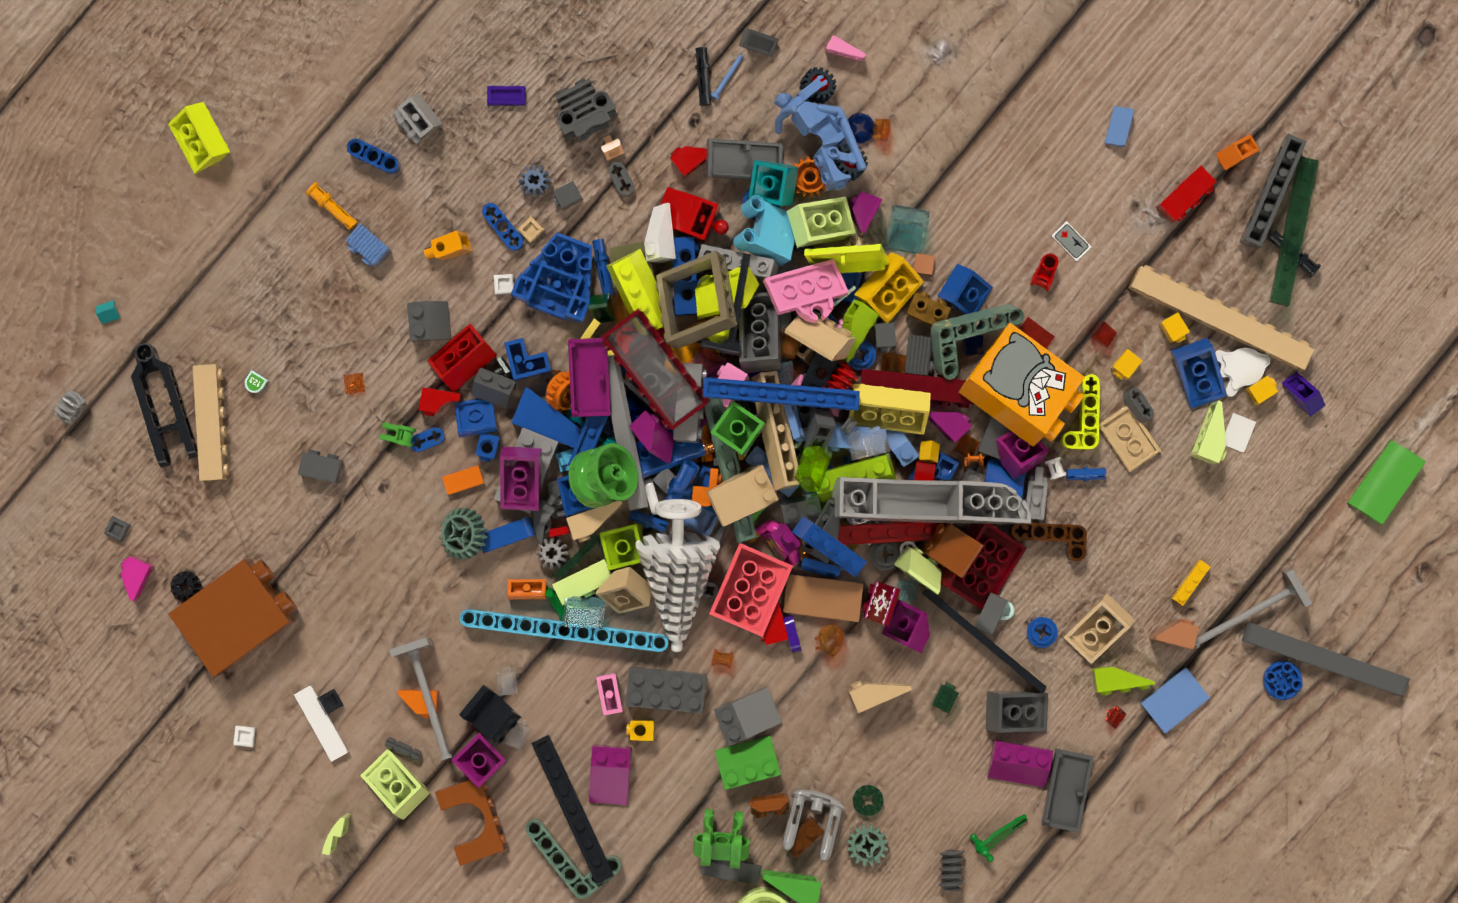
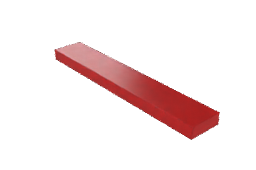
[838,522,939,545]

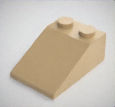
[706,465,779,527]
[566,501,624,543]
[1064,593,1134,664]
[847,680,912,713]

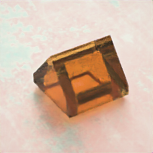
[873,119,890,141]
[954,434,980,457]

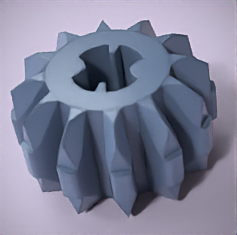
[518,164,551,197]

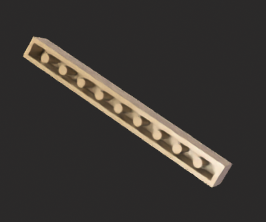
[1128,265,1315,371]

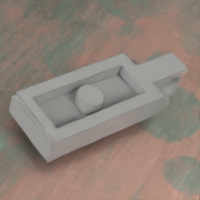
[1026,467,1048,521]

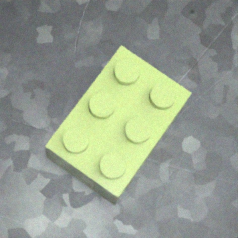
[787,197,856,248]

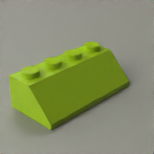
[812,453,897,506]

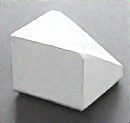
[653,469,676,494]

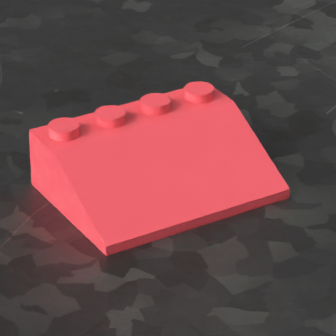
[709,543,793,637]

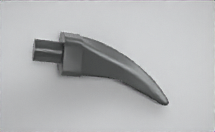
[535,494,558,545]

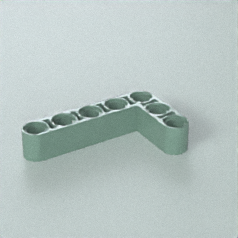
[931,304,1024,379]
[526,818,622,899]

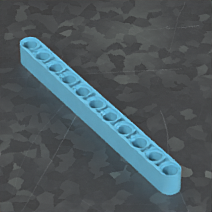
[460,609,669,652]

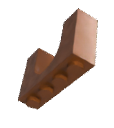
[435,779,507,866]

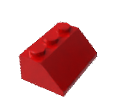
[427,323,497,392]

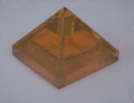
[343,373,365,394]

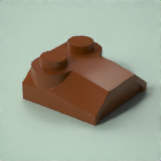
[749,793,789,818]

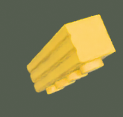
[1171,560,1210,606]

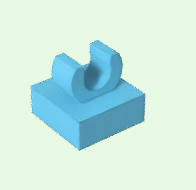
[555,448,574,472]

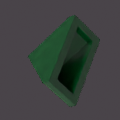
[588,293,616,323]

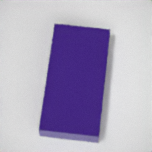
[487,86,526,106]

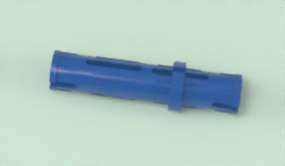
[592,239,615,296]

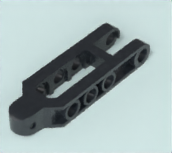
[131,343,198,468]

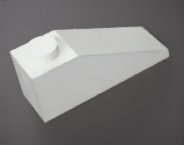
[644,203,676,263]

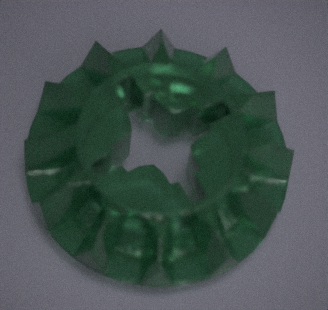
[853,785,883,816]

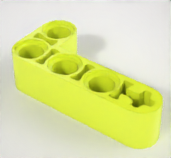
[1060,374,1100,450]

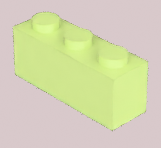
[552,559,612,607]

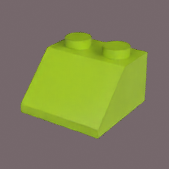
[599,524,645,571]

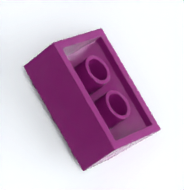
[987,739,1053,787]

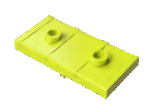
[804,244,889,273]

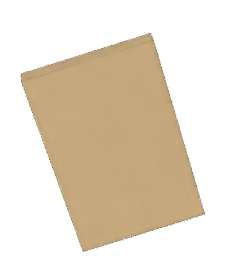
[1099,405,1161,472]

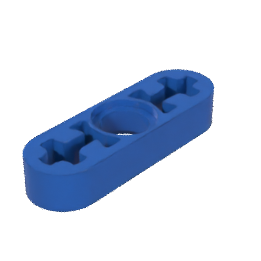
[482,203,524,251]

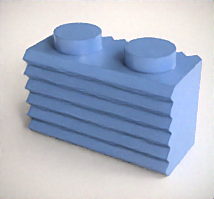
[345,223,391,267]

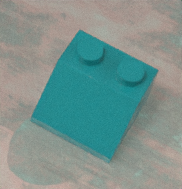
[748,160,799,206]

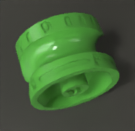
[568,443,638,508]

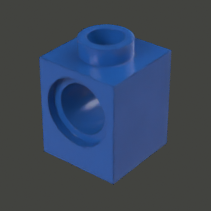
[475,433,501,462]

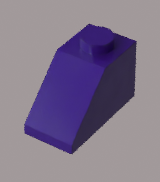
[1282,372,1326,417]

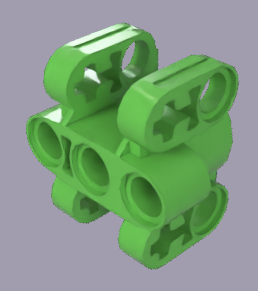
[693,809,750,869]

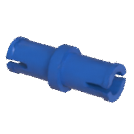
[1066,467,1106,482]
[628,510,668,533]

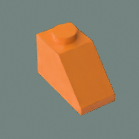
[1216,134,1260,170]
[398,689,439,718]

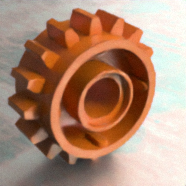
[793,156,826,199]
[546,370,571,411]

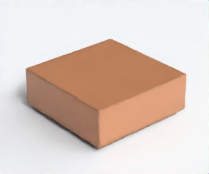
[913,253,935,276]

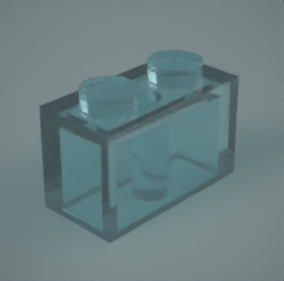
[562,596,605,629]

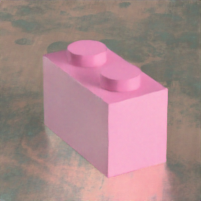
[596,672,624,715]

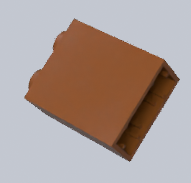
[168,559,297,677]

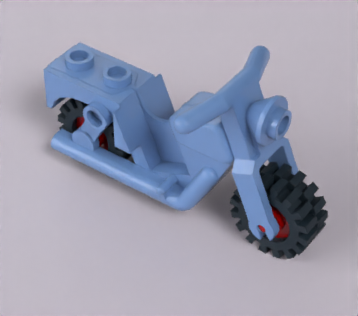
[774,67,868,191]

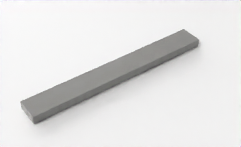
[608,355,648,510]

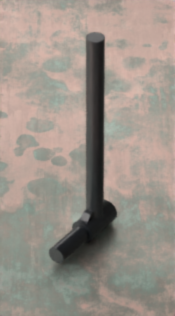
[700,253,751,356]

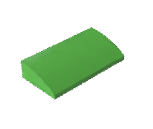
[1347,440,1426,525]

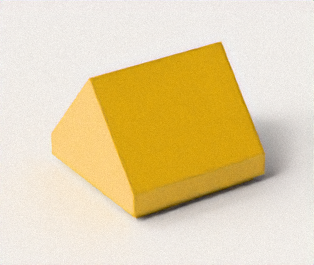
[918,441,940,464]

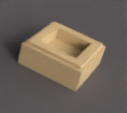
[517,216,545,244]

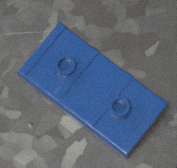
[636,429,706,478]

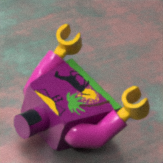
[748,520,801,568]

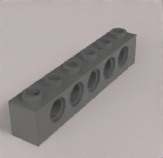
[1239,134,1307,250]

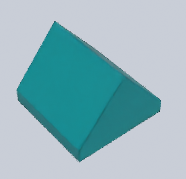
[96,300,121,324]

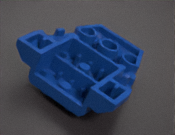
[511,232,593,323]

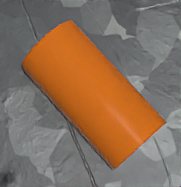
[507,579,547,600]

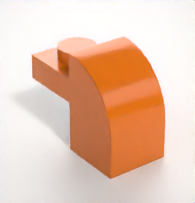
[692,468,722,507]

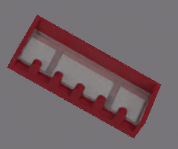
[601,308,711,430]

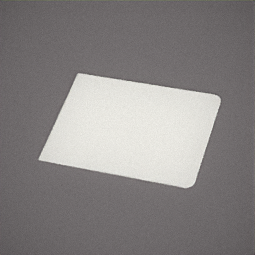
[1225,413,1256,452]

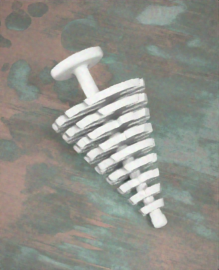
[635,499,720,652]

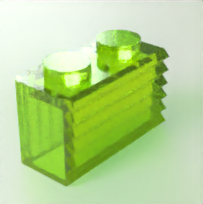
[795,446,830,492]

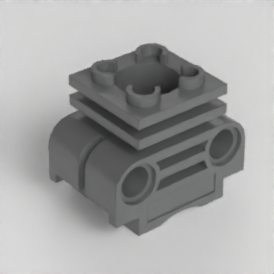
[555,79,618,143]

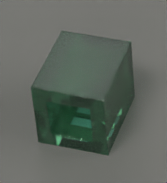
[930,682,959,713]

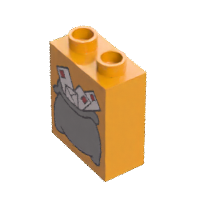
[959,323,1085,447]

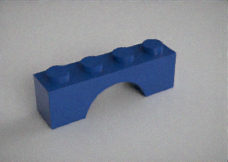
[792,517,867,577]

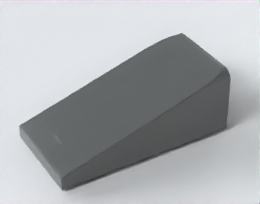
[975,592,1009,635]

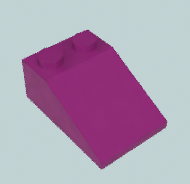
[500,446,542,511]
[589,744,632,805]

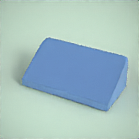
[1105,106,1134,148]

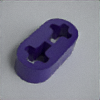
[783,616,801,653]

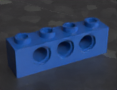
[672,237,699,316]

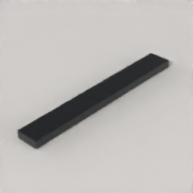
[922,589,1047,693]
[531,735,614,884]

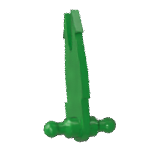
[970,814,1028,863]

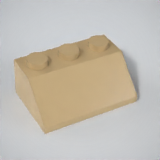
[784,310,856,361]

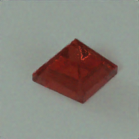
[1106,706,1127,729]

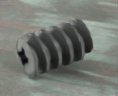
[938,850,964,891]

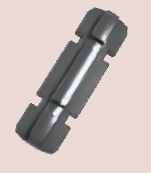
[385,737,422,761]

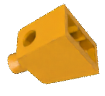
[424,230,472,260]

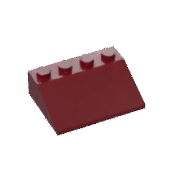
[941,523,1027,610]

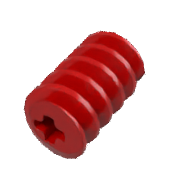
[823,363,858,390]

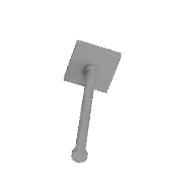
[1195,567,1313,648]
[389,637,452,761]

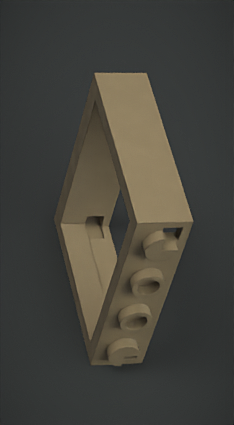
[656,251,737,349]

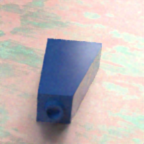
[511,387,582,448]

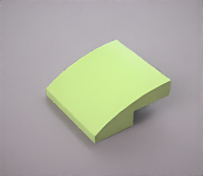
[322,813,351,855]

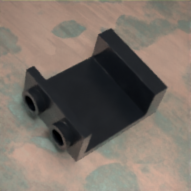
[459,685,521,747]

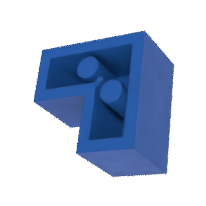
[504,338,552,381]

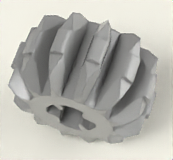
[54,390,86,424]
[536,537,569,570]

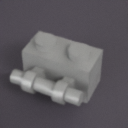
[393,94,442,145]

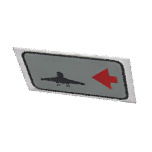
[1052,221,1091,261]

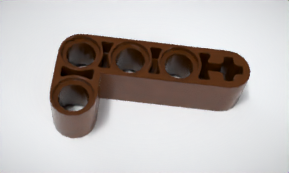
[1010,523,1087,562]

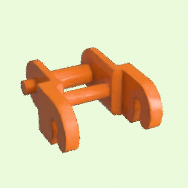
[964,453,984,469]

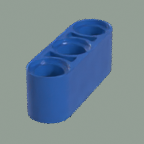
[346,138,401,175]
[481,517,535,553]

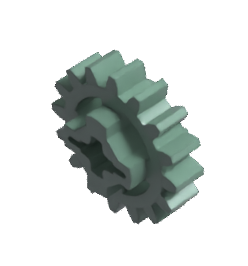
[847,824,888,866]

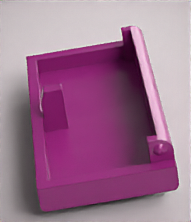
[568,338,611,417]

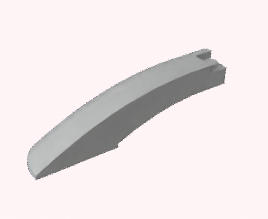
[832,477,1031,524]

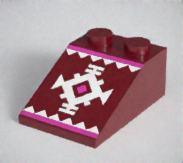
[861,581,901,626]

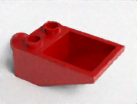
[660,187,729,243]

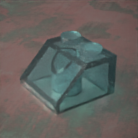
[884,204,930,254]

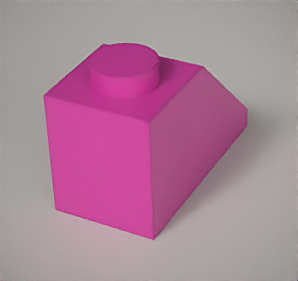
[120,556,154,601]

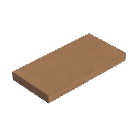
[783,574,864,622]

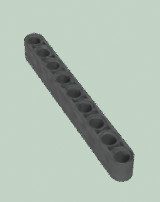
[1242,622,1410,697]

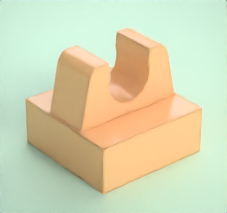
[601,135,624,161]

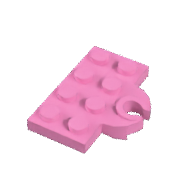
[763,259,849,323]

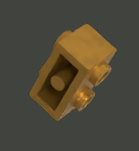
[905,291,951,327]

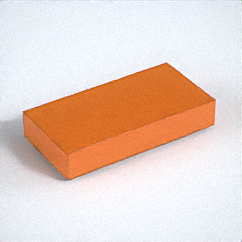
[442,465,485,495]

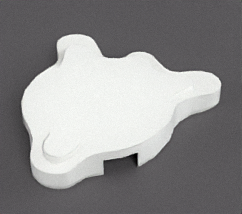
[1215,348,1270,397]

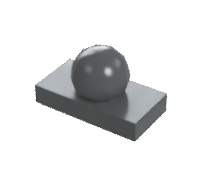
[739,27,778,57]

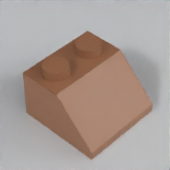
[1149,618,1199,649]

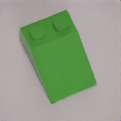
[760,869,821,903]

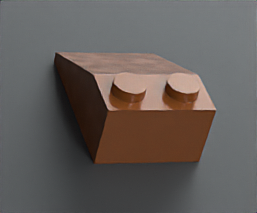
[922,523,984,578]

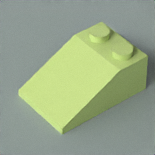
[1190,401,1227,464]
[894,546,941,594]
[360,749,431,820]

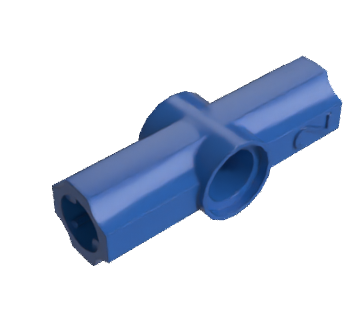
[665,460,700,500]

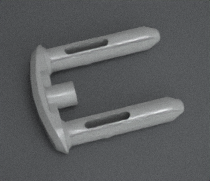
[782,789,845,862]

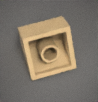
[596,567,652,614]

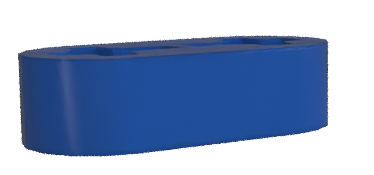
[410,427,445,452]

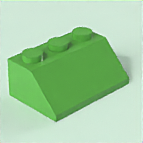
[715,735,781,790]

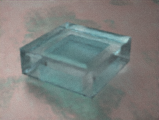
[897,580,917,601]

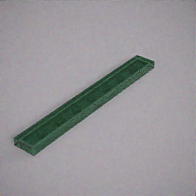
[1269,156,1319,307]

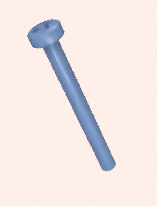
[710,54,743,100]

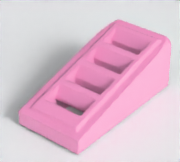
[825,36,866,61]

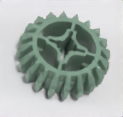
[439,508,488,560]

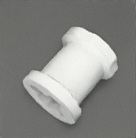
[1045,457,1067,480]

